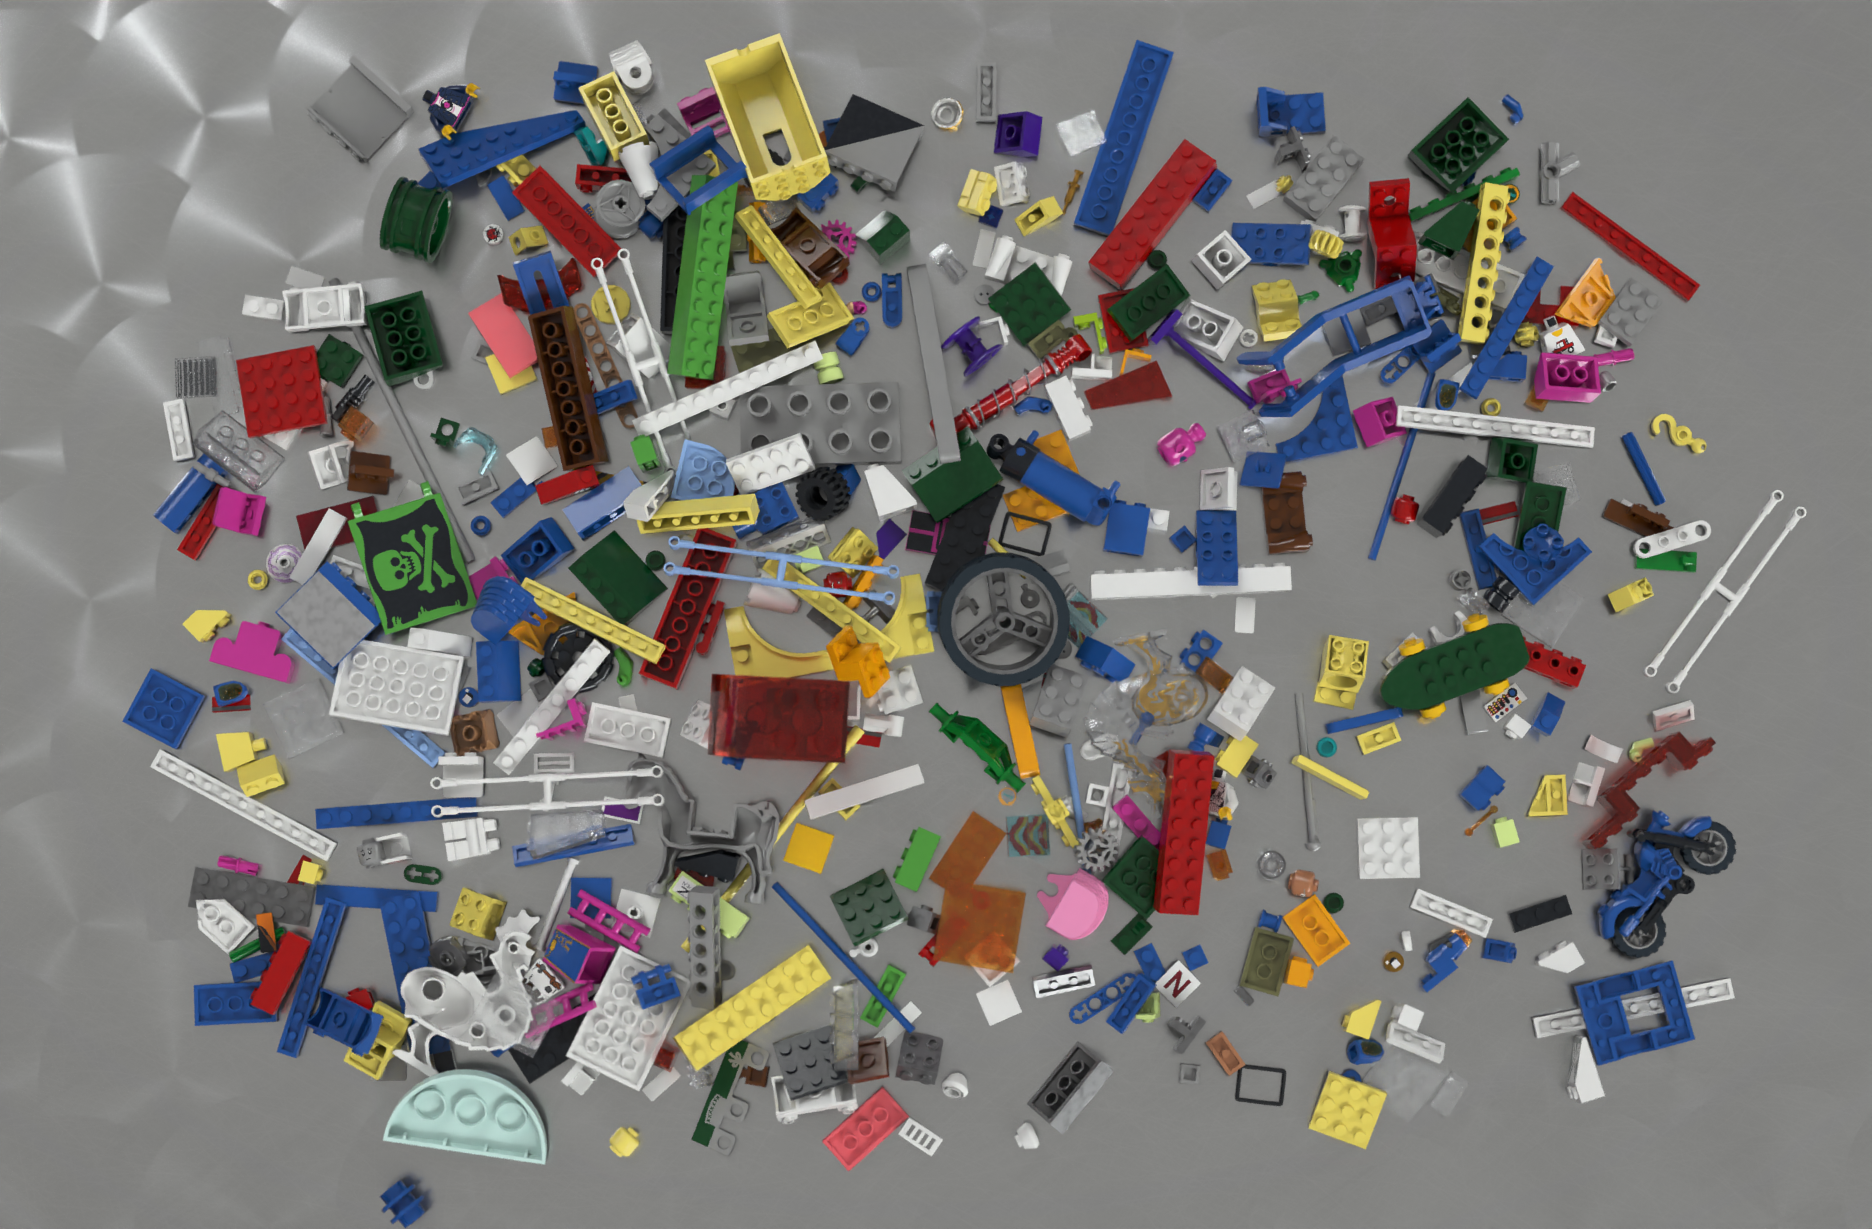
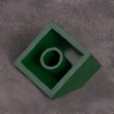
[1486,438,1538,483]

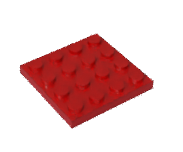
[236,345,328,438]

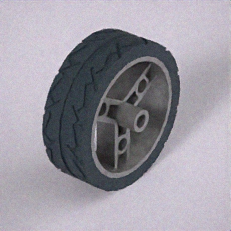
[937,552,1070,686]

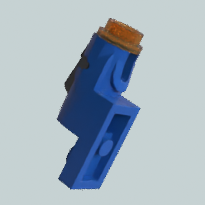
[1419,929,1473,993]

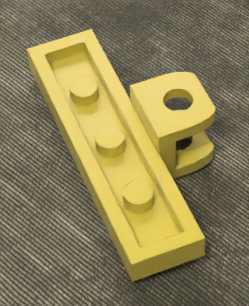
[1030,775,1079,849]

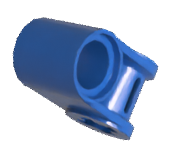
[835,317,870,356]

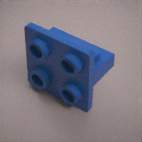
[553,61,598,104]
[1412,319,1462,373]

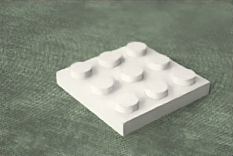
[1357,817,1420,879]

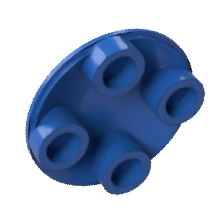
[1523,524,1564,562]

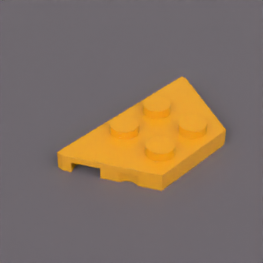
[1555,258,1616,327]
[508,592,578,656]

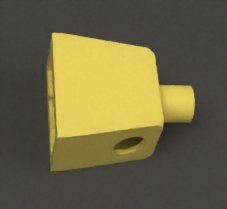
[216,732,267,773]

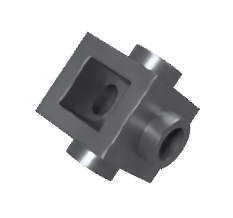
[1241,756,1277,789]

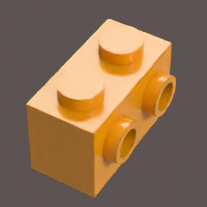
[1283,956,1314,988]

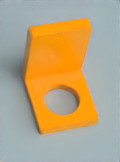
[1119,348,1152,376]

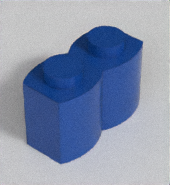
[1459,765,1506,811]

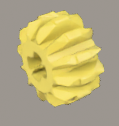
[1308,230,1344,259]

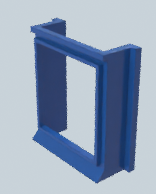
[649,125,748,216]

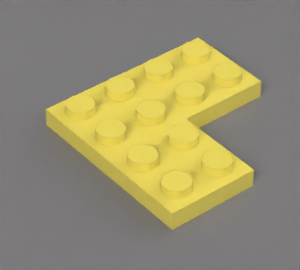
[767,263,854,349]

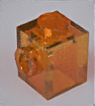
[1205,849,1233,881]

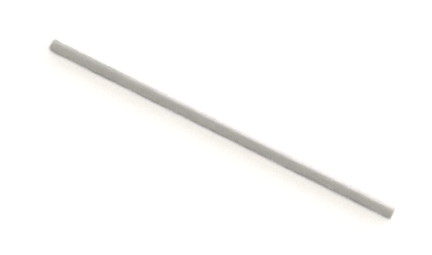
[329,278,475,564]

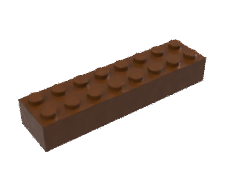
[528,306,609,471]

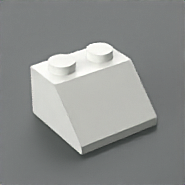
[1192,230,1252,290]

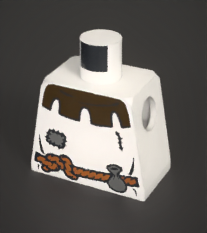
[521,958,567,1005]

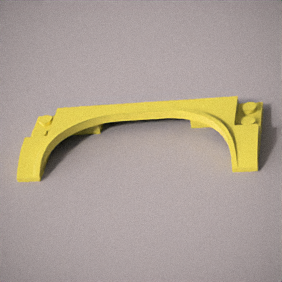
[724,573,934,688]

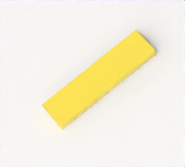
[1291,755,1369,800]

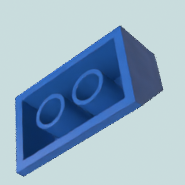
[476,641,522,703]

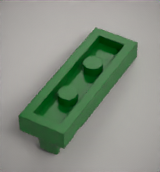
[1635,548,1697,573]

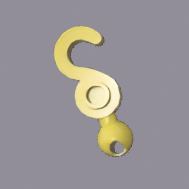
[1651,414,1707,454]

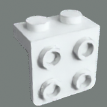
[438,752,484,798]

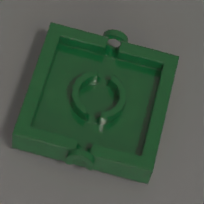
[317,334,363,388]

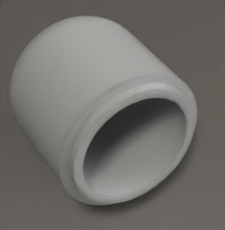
[1599,371,1617,392]

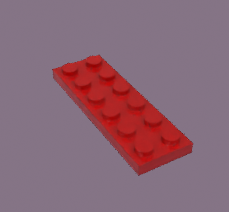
[512,165,622,278]

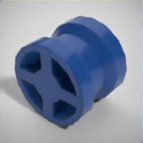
[1503,226,1527,251]

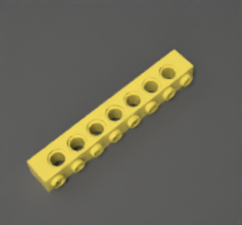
[1458,182,1510,345]

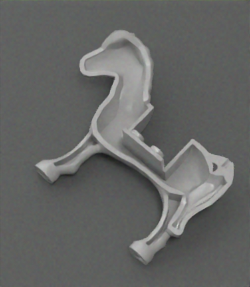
[621,753,779,905]

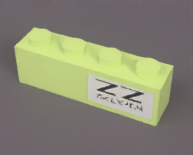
[668,871,750,939]

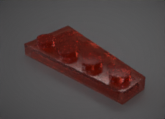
[1084,360,1173,411]

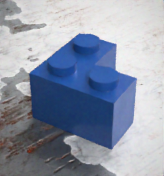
[1075,636,1136,685]

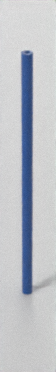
[1368,372,1436,561]
[772,882,915,1034]

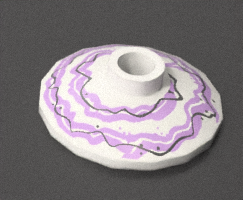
[266,544,303,583]

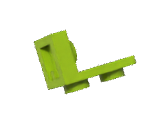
[1072,312,1107,355]

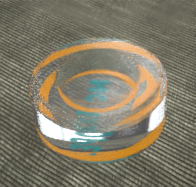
[997,786,1018,807]

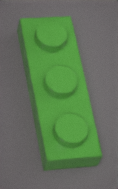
[860,965,906,1028]

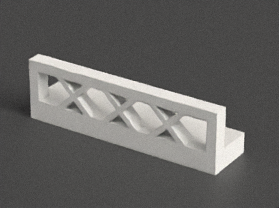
[746,517,831,570]

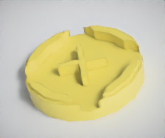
[591,285,631,325]

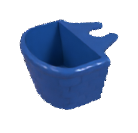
[471,576,547,645]

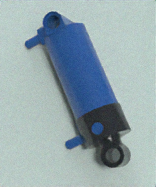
[986,430,1120,526]

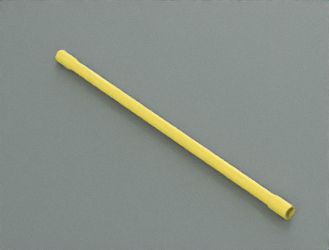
[681,725,865,953]

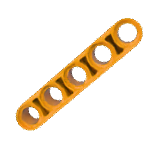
[1000,684,1040,779]

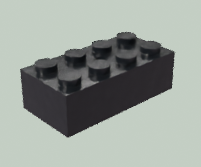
[1417,455,1488,538]

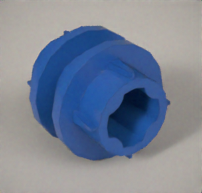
[380,1180,426,1228]

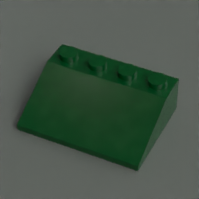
[1408,97,1509,193]
[364,290,443,386]
[902,426,1004,524]
[568,530,668,626]

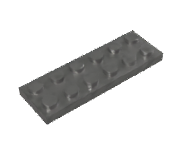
[188,867,315,927]

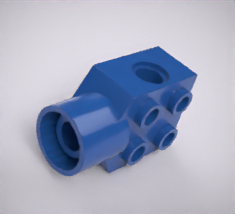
[733,482,799,539]

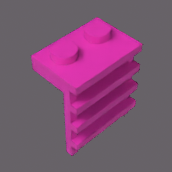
[677,87,732,138]
[536,698,587,741]

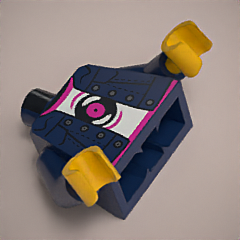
[422,83,480,140]

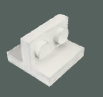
[1200,467,1237,511]

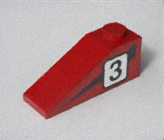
[535,465,599,505]

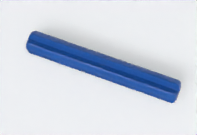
[1622,432,1666,506]

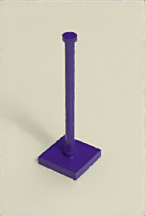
[1148,309,1256,410]

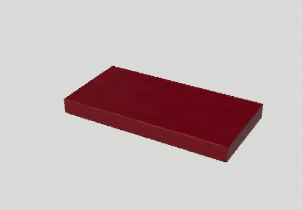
[296,496,378,550]

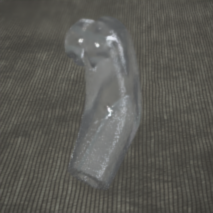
[1246,360,1284,376]

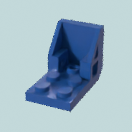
[1256,87,1326,137]

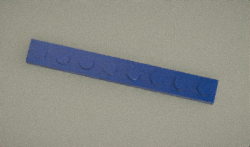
[1459,256,1554,399]
[315,797,478,829]
[277,897,347,1058]

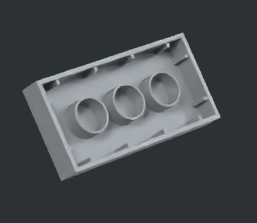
[739,382,901,467]

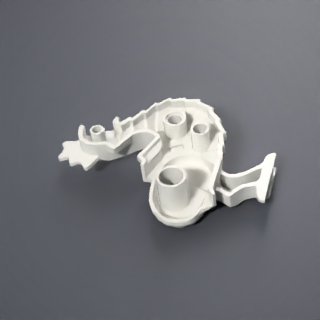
[392,909,540,1077]

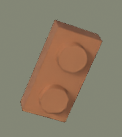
[1205,1031,1246,1076]

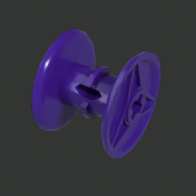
[941,316,1003,377]

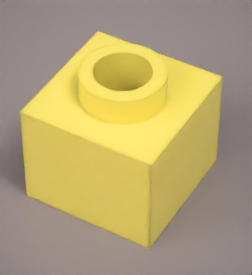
[298,861,323,885]

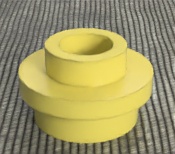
[1276,175,1294,194]
[1481,398,1501,416]
[248,570,268,590]

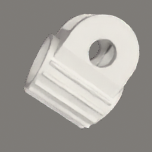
[609,40,654,95]

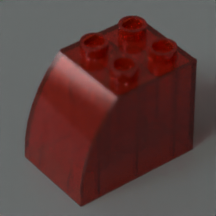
[707,674,850,763]

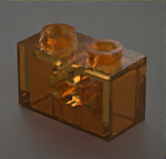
[337,406,374,442]

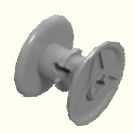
[593,180,646,239]

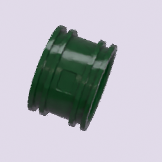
[380,176,453,264]

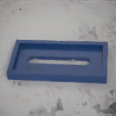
[513,250,570,315]

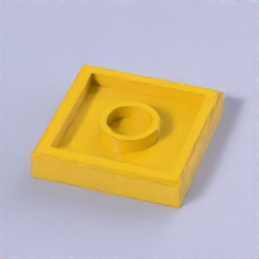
[783,823,834,874]

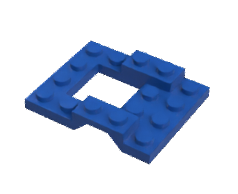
[1574,961,1695,1066]

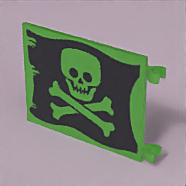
[348,481,477,635]

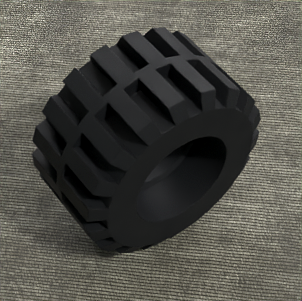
[795,467,851,521]

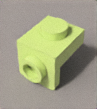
[1136,992,1161,1022]

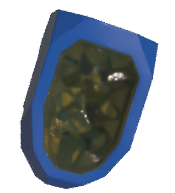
[1435,379,1460,411]
[213,681,248,707]
[1347,1039,1384,1065]

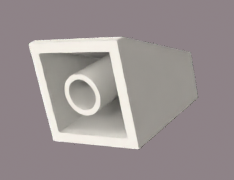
[606,314,671,379]
[864,464,917,521]

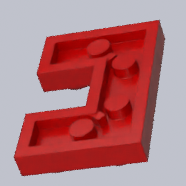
[1521,286,1579,327]
[1098,288,1149,354]

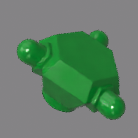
[1319,249,1362,293]

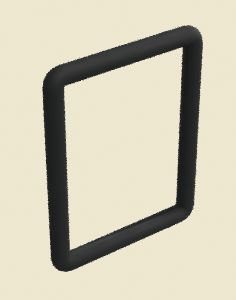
[998,512,1052,556]
[1235,1065,1287,1106]

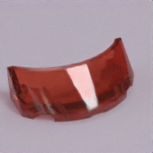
[497,258,582,312]

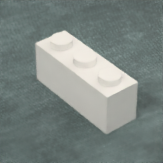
[1044,376,1093,442]

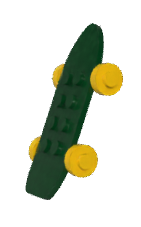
[1380,614,1530,719]

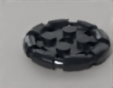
[542,622,615,693]

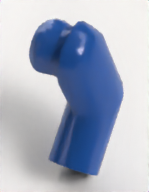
[1502,94,1524,124]

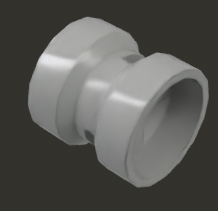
[1449,569,1472,591]

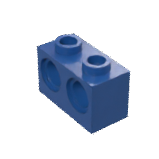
[1179,629,1223,677]

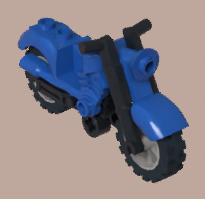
[1597,810,1736,958]

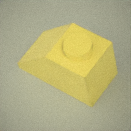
[1014,196,1063,236]
[1342,999,1381,1040]

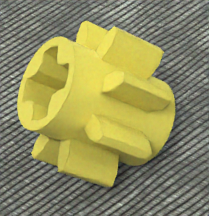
[1514,322,1539,347]

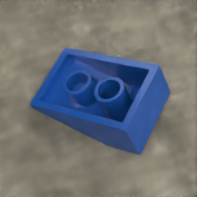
[501,517,575,584]

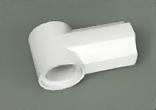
[863,713,904,737]

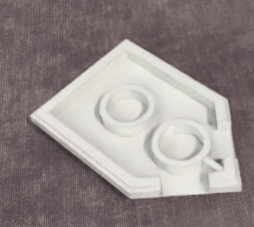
[196,899,255,955]

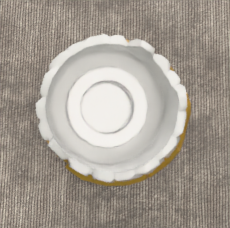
[931,98,963,129]

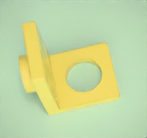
[509,225,548,255]

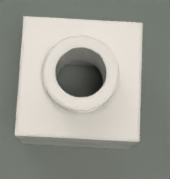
[709,399,736,421]
[1503,714,1531,740]
[1085,783,1109,808]

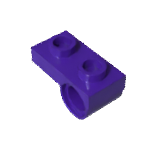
[1042,944,1070,972]

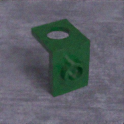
[430,418,460,447]

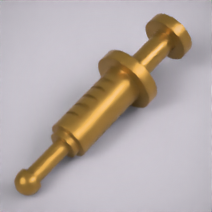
[1062,169,1084,215]

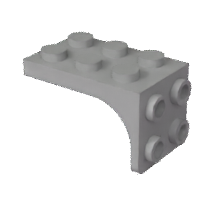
[724,270,769,346]

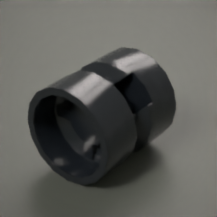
[1482,576,1519,613]

